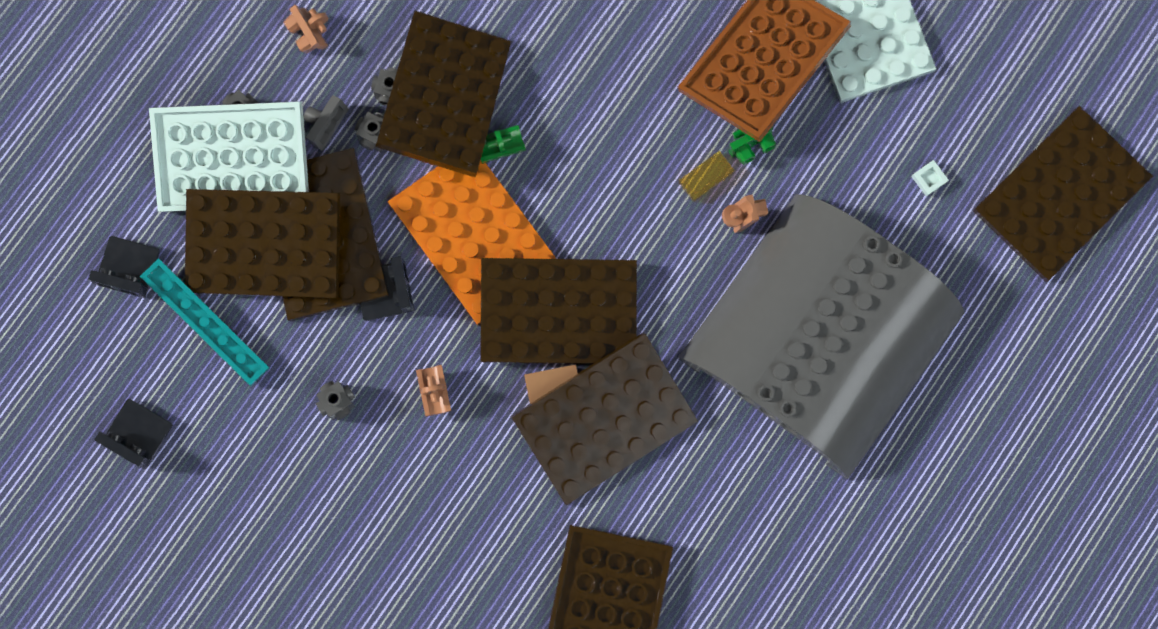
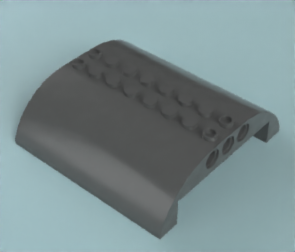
[678,194,965,480]

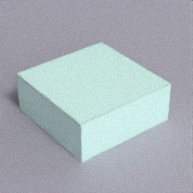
[911,160,949,197]

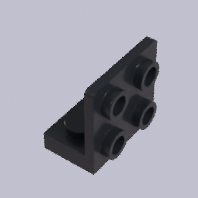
[88,236,160,298]
[360,256,415,321]
[94,399,173,469]

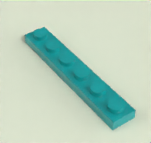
[140,258,270,386]

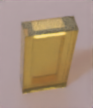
[678,151,735,202]

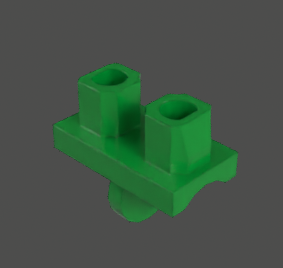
[481,125,526,164]
[728,127,776,165]

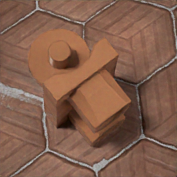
[284,5,328,53]
[722,195,768,233]
[416,365,452,417]

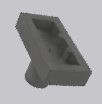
[304,95,349,151]

